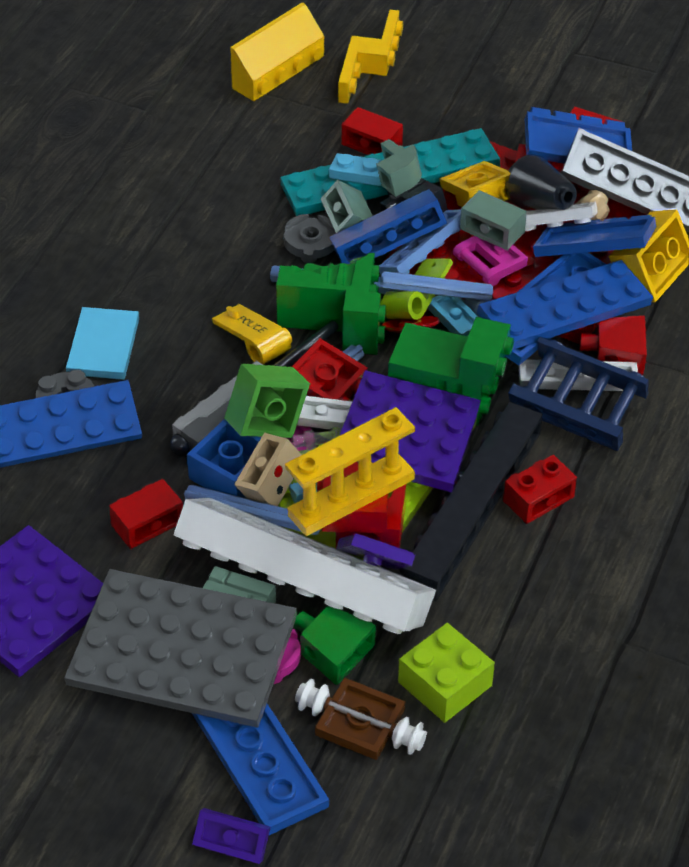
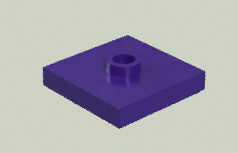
[336,533,415,569]

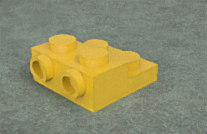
[440,161,511,207]

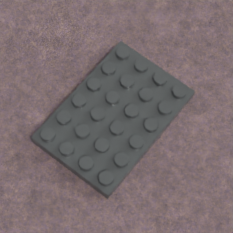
[64,569,297,728]

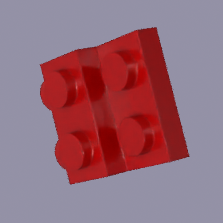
[292,338,368,401]

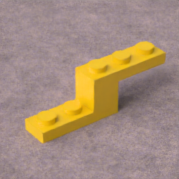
[338,9,403,104]

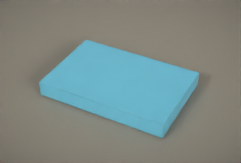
[66,307,139,380]

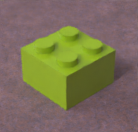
[398,623,495,723]

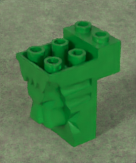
[276,253,386,355]
[388,317,514,425]

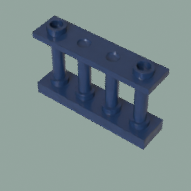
[508,337,648,451]

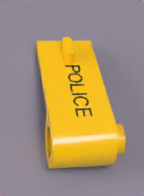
[212,304,292,364]

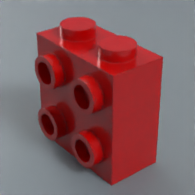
[317,462,389,533]

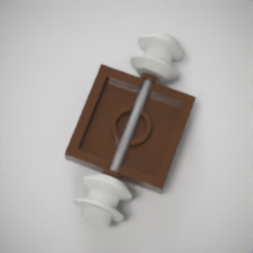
[295,677,427,760]

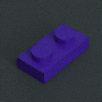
[192,808,271,864]

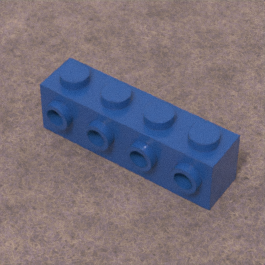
[329,189,447,264]

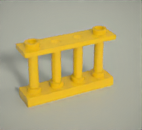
[285,407,415,536]

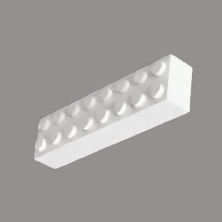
[174,498,436,634]

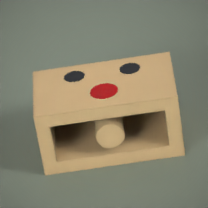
[234,433,301,506]

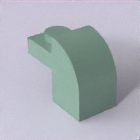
[376,139,422,197]

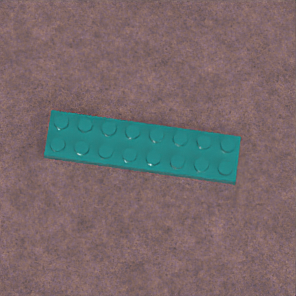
[280,128,500,216]

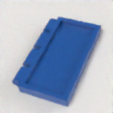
[524,107,632,164]
[533,215,657,257]

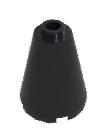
[505,155,577,209]

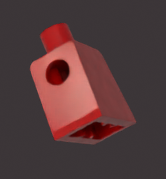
[579,316,647,375]

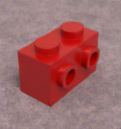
[503,454,577,524]

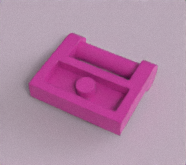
[453,236,528,286]

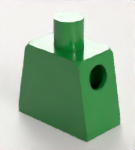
[293,606,376,685]

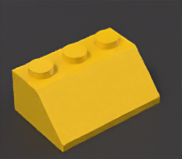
[609,209,689,302]

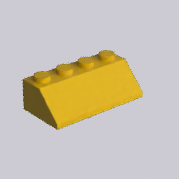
[231,3,324,101]

